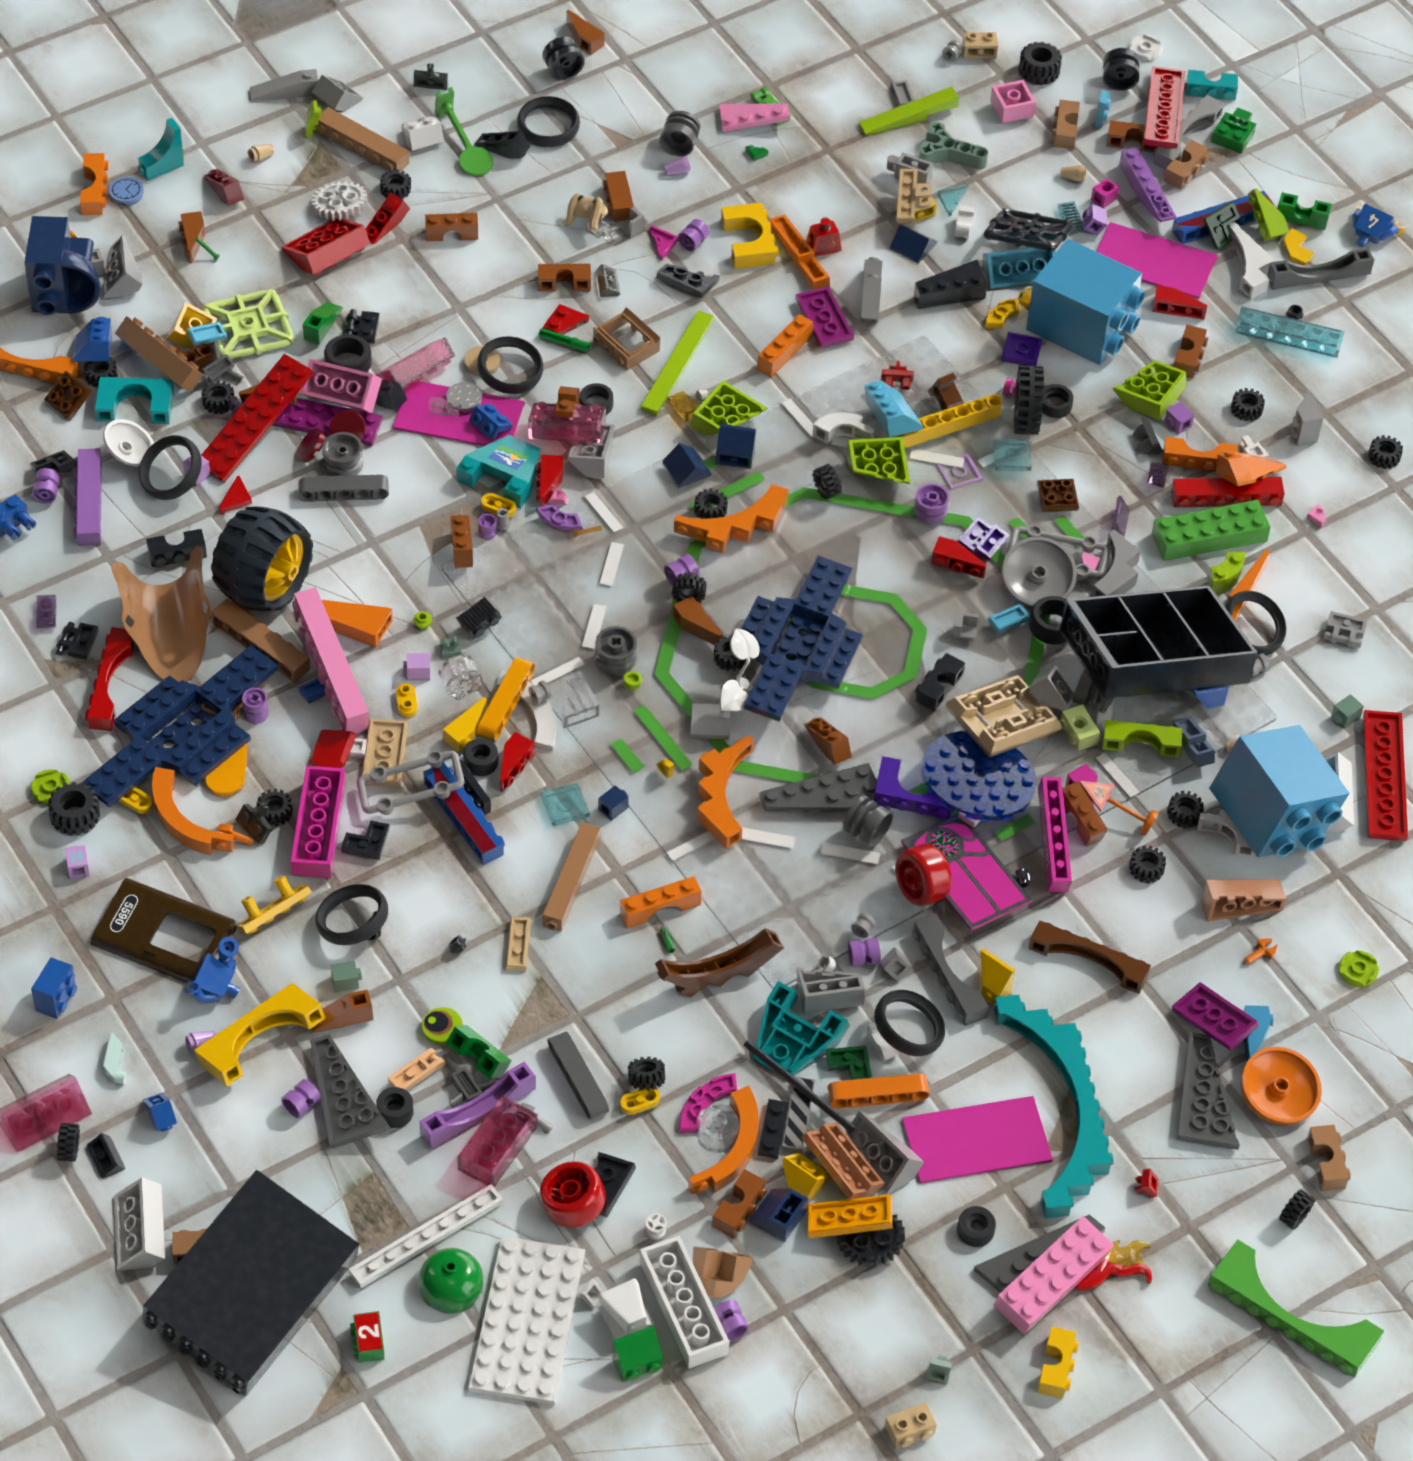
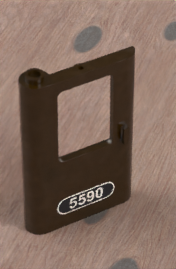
[90,878,237,983]

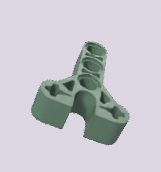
[918,122,988,170]

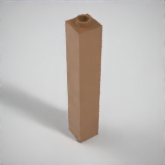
[543,822,600,931]

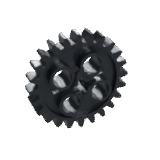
[837,1214,905,1267]

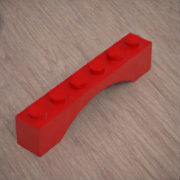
[85,627,135,731]

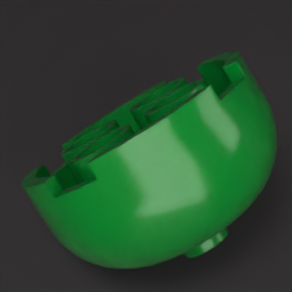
[419,1248,484,1314]

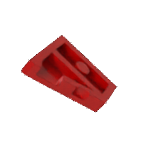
[543,304,590,335]

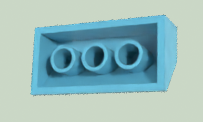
[982,248,1056,289]
[864,381,923,437]

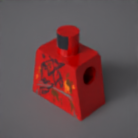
[806,218,842,257]

